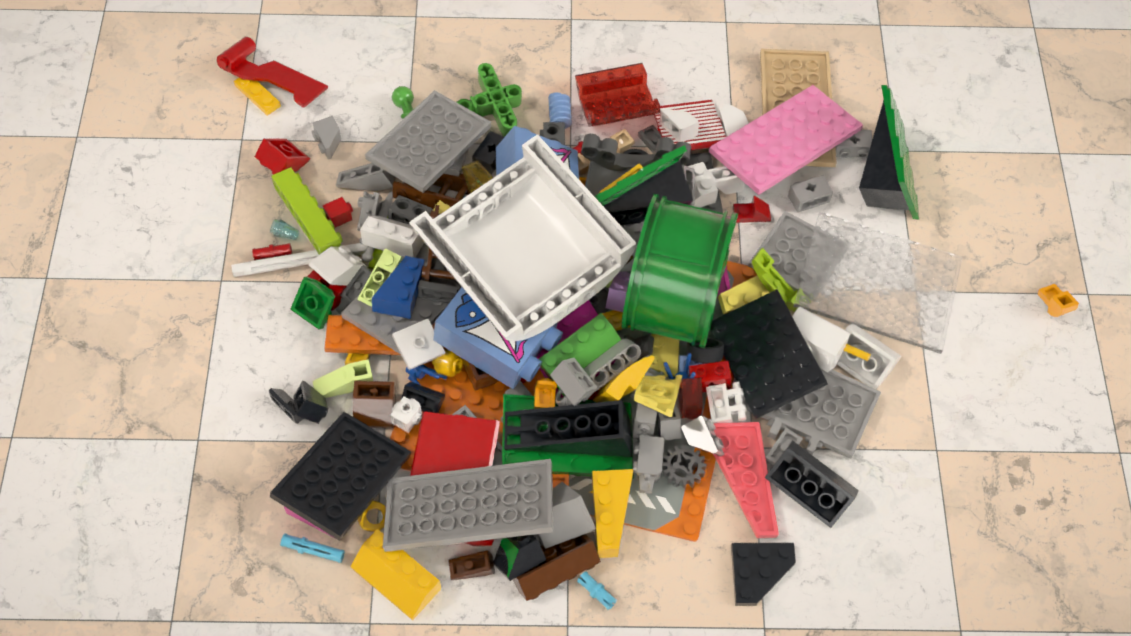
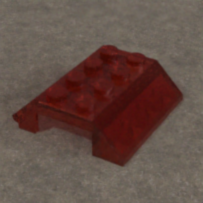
[575,63,660,127]

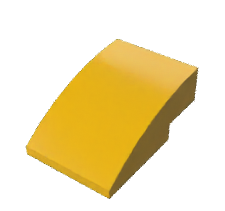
[593,356,655,403]

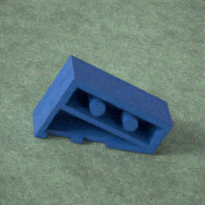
[372,256,425,319]

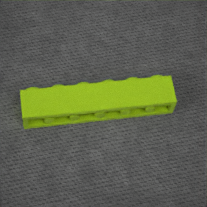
[271,167,343,255]

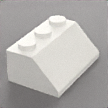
[360,216,424,258]
[792,307,851,372]
[837,323,901,390]

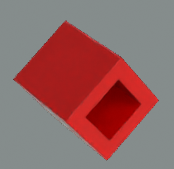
[322,197,353,228]

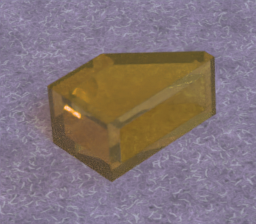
[462,161,493,194]

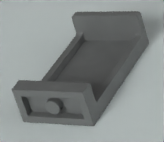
[418,258,462,303]

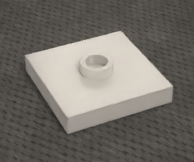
[392,319,445,370]

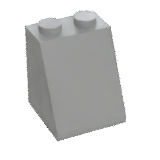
[533,482,596,549]

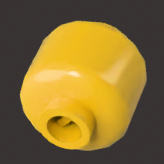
[432,349,463,377]

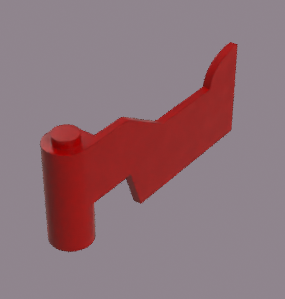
[217,37,328,108]

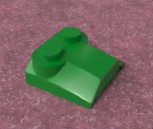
[290,277,335,330]

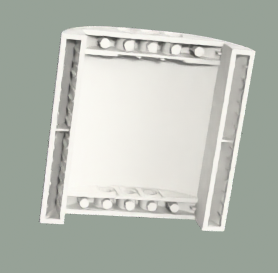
[409,134,637,341]

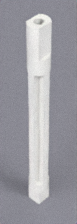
[231,243,367,277]

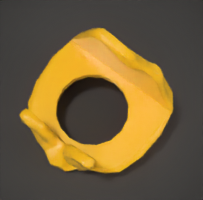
[358,500,386,532]

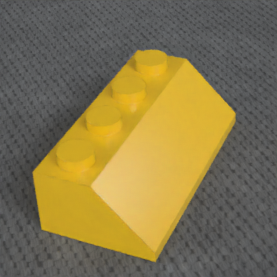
[350,529,441,620]

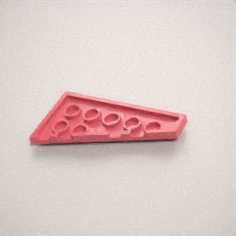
[713,422,779,538]

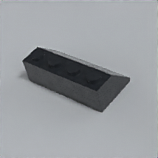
[765,440,859,528]

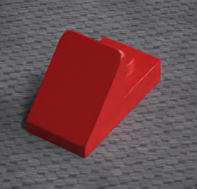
[733,196,771,223]

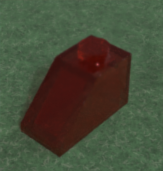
[678,378,703,419]

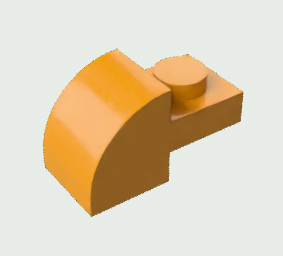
[1037,284,1079,317]

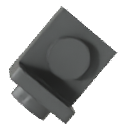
[624,334,654,359]

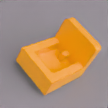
[534,378,557,409]

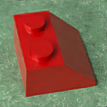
[254,138,311,175]

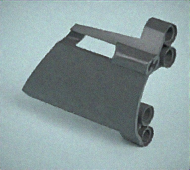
[581,133,691,196]

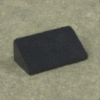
[401,382,445,413]
[269,388,304,424]

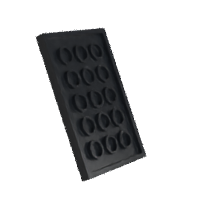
[711,289,828,419]
[270,412,411,541]

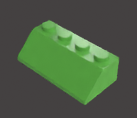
[539,313,621,396]

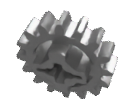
[662,444,707,489]

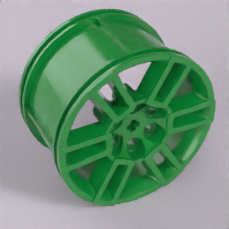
[622,194,738,349]

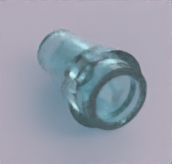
[270,219,299,240]

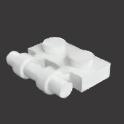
[706,382,747,423]

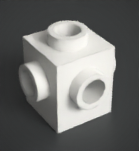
[390,397,422,433]

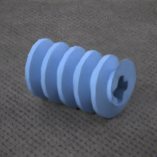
[548,92,572,129]

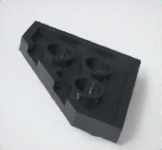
[731,543,796,606]

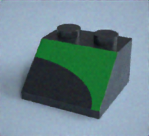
[493,535,546,581]

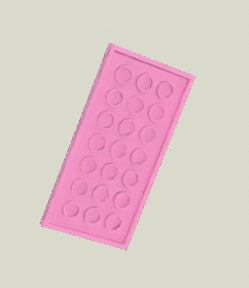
[709,85,863,195]

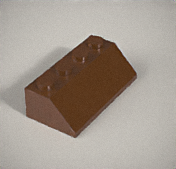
[513,534,601,601]

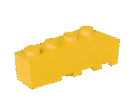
[592,469,633,558]

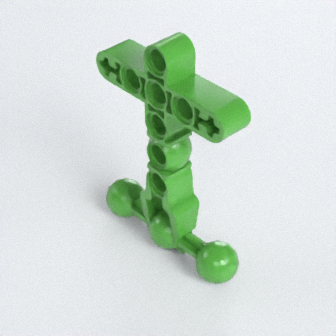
[391,63,522,137]

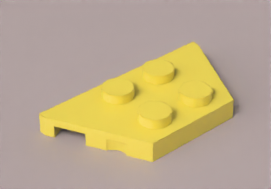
[634,375,682,417]

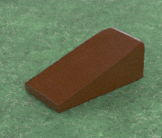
[448,550,495,580]

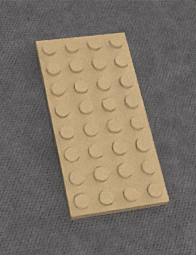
[760,49,837,167]

